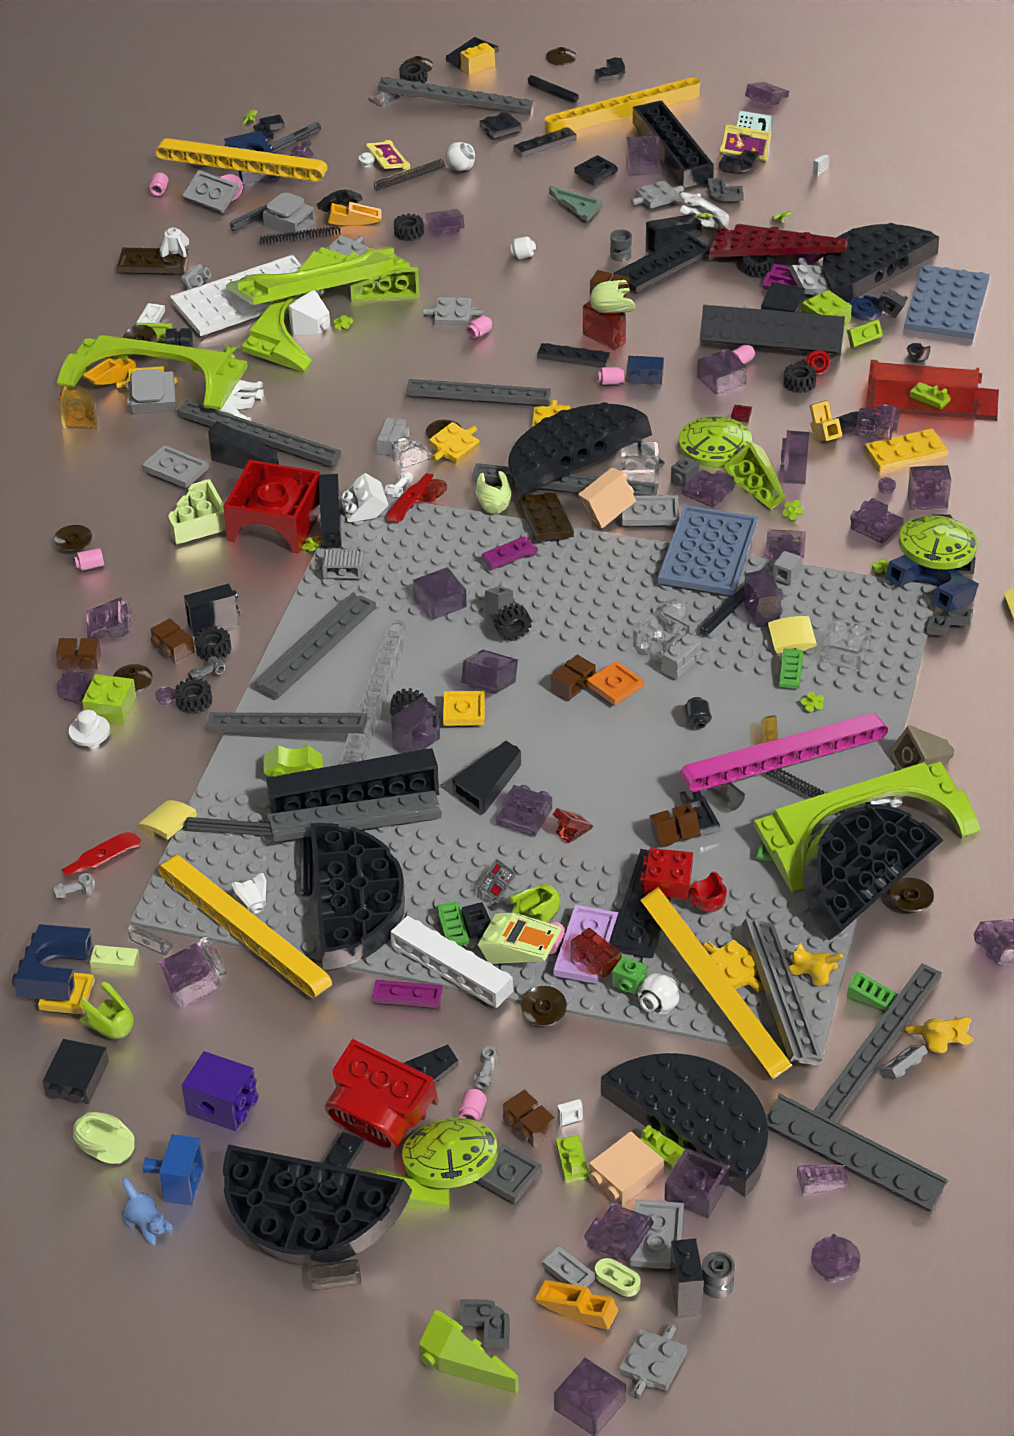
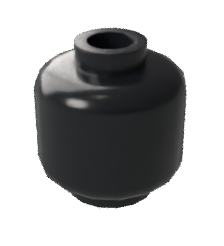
[683,697,712,729]

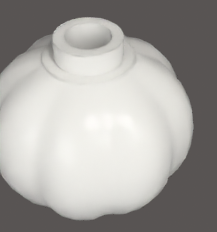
[446,142,475,172]
[638,973,679,1015]

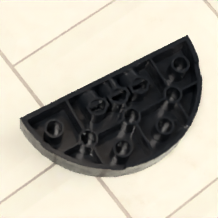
[822,223,939,303]
[508,402,652,496]
[804,804,943,941]
[310,823,405,970]
[601,1053,768,1197]
[223,1144,412,1265]

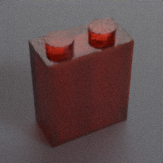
[583,301,626,351]

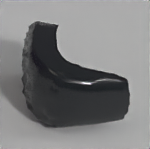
[906,343,931,361]

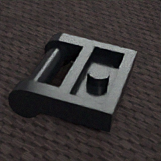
[574,155,618,186]

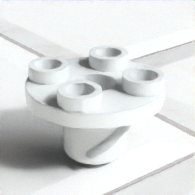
[69,710,110,749]

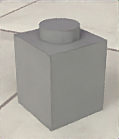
[773,551,802,585]

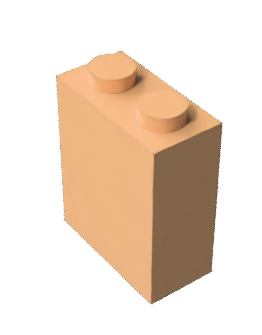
[578,467,636,528]
[589,1132,664,1206]

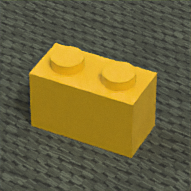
[460,43,495,75]

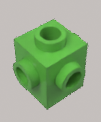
[612,956,648,995]

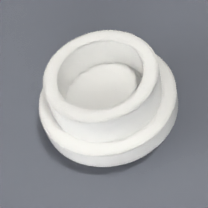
[359,152,375,167]

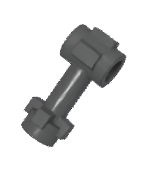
[188,656,226,680]

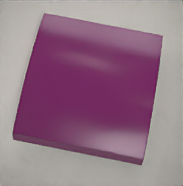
[762,264,798,288]

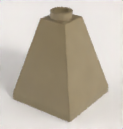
[889,726,954,770]

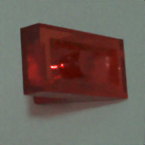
[552,808,594,843]

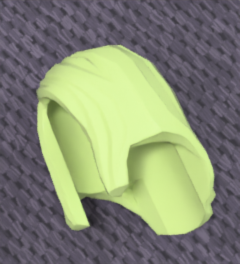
[590,280,636,314]
[475,471,511,514]
[73,1112,135,1164]

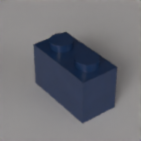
[627,355,664,385]

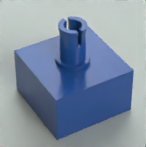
[142,1134,204,1206]

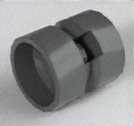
[610,229,632,262]
[702,1251,735,1299]

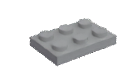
[182,170,240,213]
[142,445,209,488]
[622,495,679,526]
[630,1200,684,1269]

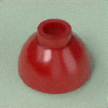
[805,350,830,375]

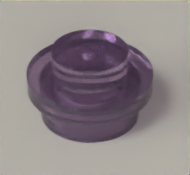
[877,477,896,494]
[155,687,175,705]

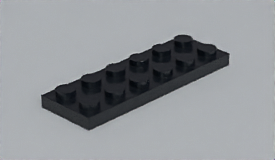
[613,234,711,293]
[610,849,672,958]

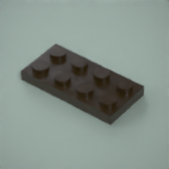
[117,247,189,274]
[519,492,574,541]

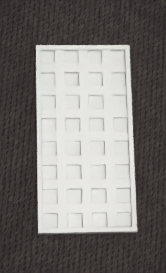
[170,255,324,336]

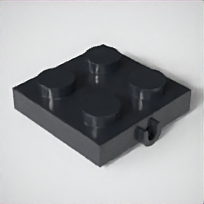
[479,112,522,138]

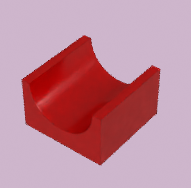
[223,460,321,554]

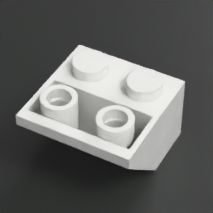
[341,472,388,522]

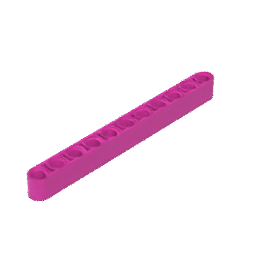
[679,713,888,792]

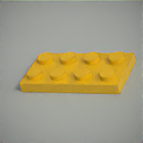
[864,429,948,472]

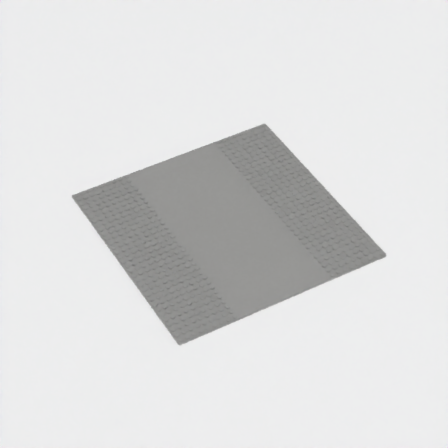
[130,496,937,1058]

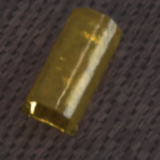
[761,715,779,743]

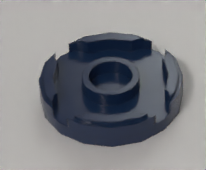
[849,295,883,321]

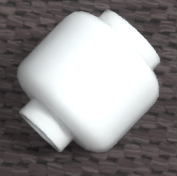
[511,236,536,260]

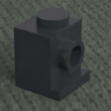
[878,289,908,318]
[462,902,491,939]

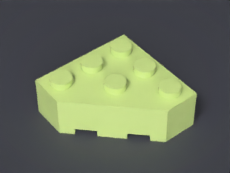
[168,479,226,545]

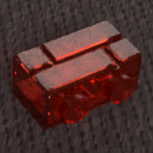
[570,928,622,979]

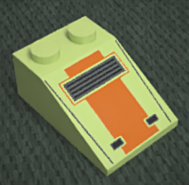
[478,912,562,964]

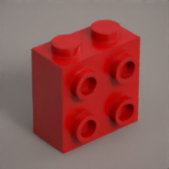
[640,848,693,899]

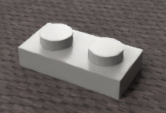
[878,1044,928,1079]
[542,1246,595,1287]

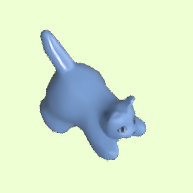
[122,1178,173,1244]

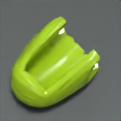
[509,884,561,923]
[80,982,134,1040]

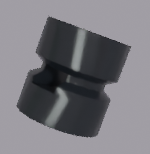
[165,328,193,348]

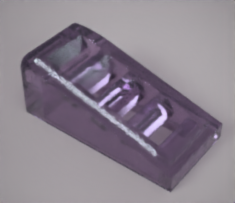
[797,1165,850,1195]

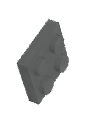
[476,1144,542,1203]

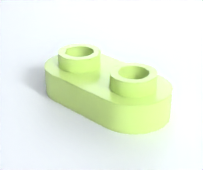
[595,1258,641,1297]

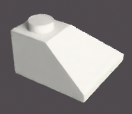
[289,290,330,336]

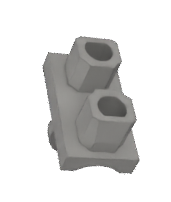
[181,264,212,290]

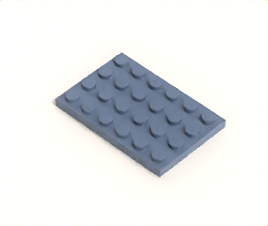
[904,265,990,339]
[658,505,759,596]

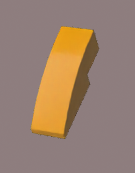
[328,202,381,226]
[83,358,136,385]
[535,1280,619,1330]

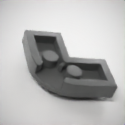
[707,178,744,202]
[927,609,974,636]
[459,1299,510,1349]

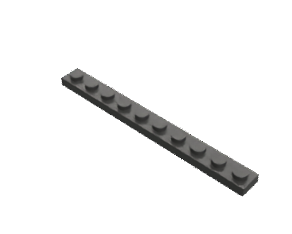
[378,77,534,115]
[177,400,342,466]
[472,463,659,496]
[814,963,942,1122]

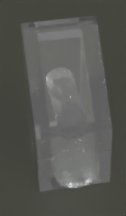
[392,437,433,470]

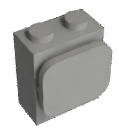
[263,193,316,236]
[127,369,176,414]

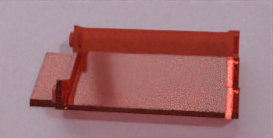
[866,359,999,421]

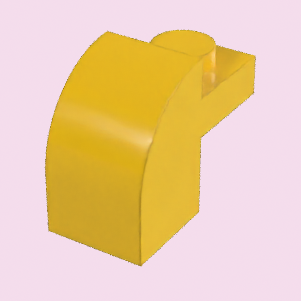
[809,400,842,441]

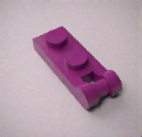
[482,536,538,570]

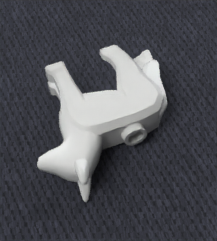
[680,192,729,229]
[204,380,264,421]

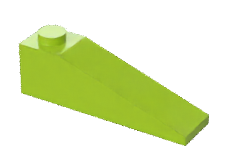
[350,267,420,301]
[724,442,786,509]
[355,1168,449,1209]
[419,1309,519,1393]

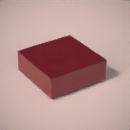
[731,404,752,423]

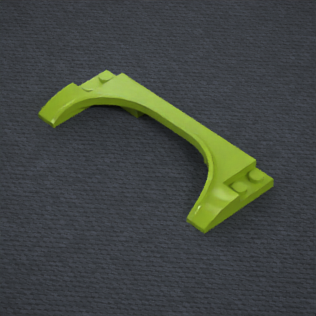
[226,246,410,305]
[241,247,360,373]
[57,335,248,410]
[753,761,981,894]

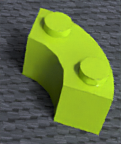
[264,745,323,777]

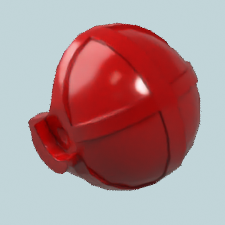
[689,871,727,913]

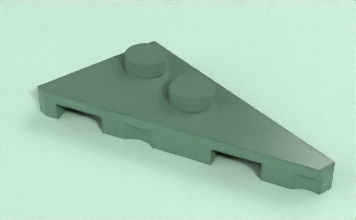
[549,186,602,222]

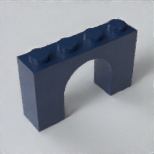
[224,131,281,185]
[885,555,979,613]
[12,924,93,1001]

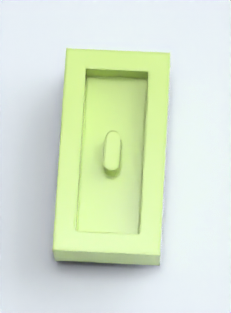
[90,945,139,971]

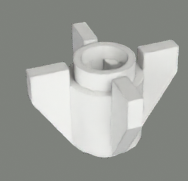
[160,227,189,257]
[231,873,267,914]

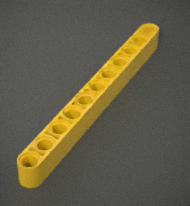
[545,77,700,134]
[155,138,328,182]
[158,854,332,999]
[641,887,792,1079]

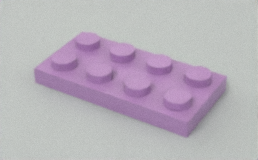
[554,905,618,984]

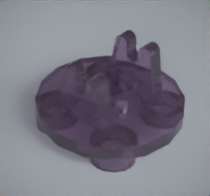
[288,138,314,158]
[56,668,93,705]
[811,1233,860,1283]

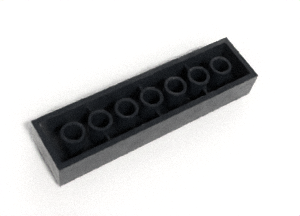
[632,100,714,188]
[700,304,845,354]
[266,748,439,814]

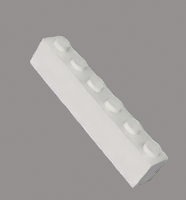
[391,916,513,1008]

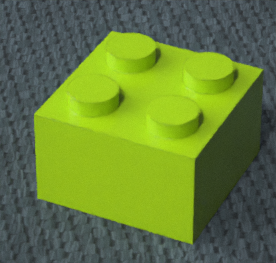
[802,290,852,326]
[82,674,136,724]

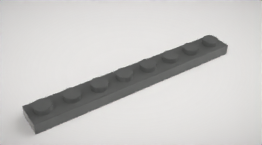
[406,379,551,405]
[205,712,368,733]

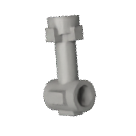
[53,873,95,899]
[474,1047,499,1090]

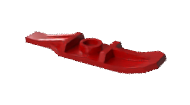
[387,473,434,523]
[61,832,141,877]

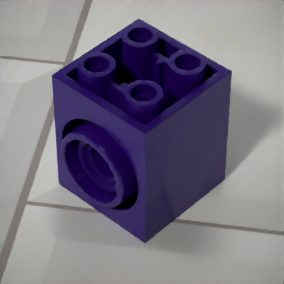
[181,1051,259,1131]

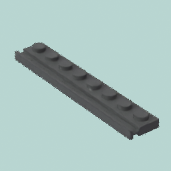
[255,592,376,698]
[268,791,442,842]
[742,918,822,1065]
[766,1093,948,1212]

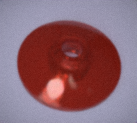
[417,479,447,502]

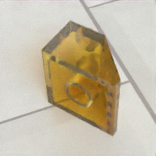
[58,386,99,429]

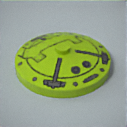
[678,416,752,467]
[899,515,978,569]
[402,1118,498,1188]

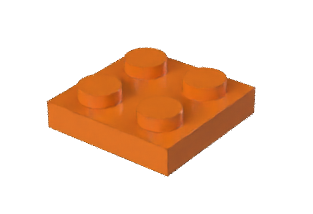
[587,661,644,706]

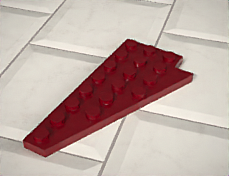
[709,224,847,257]

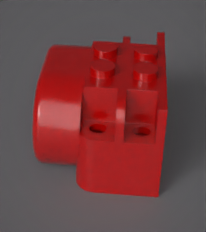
[325,1038,439,1149]

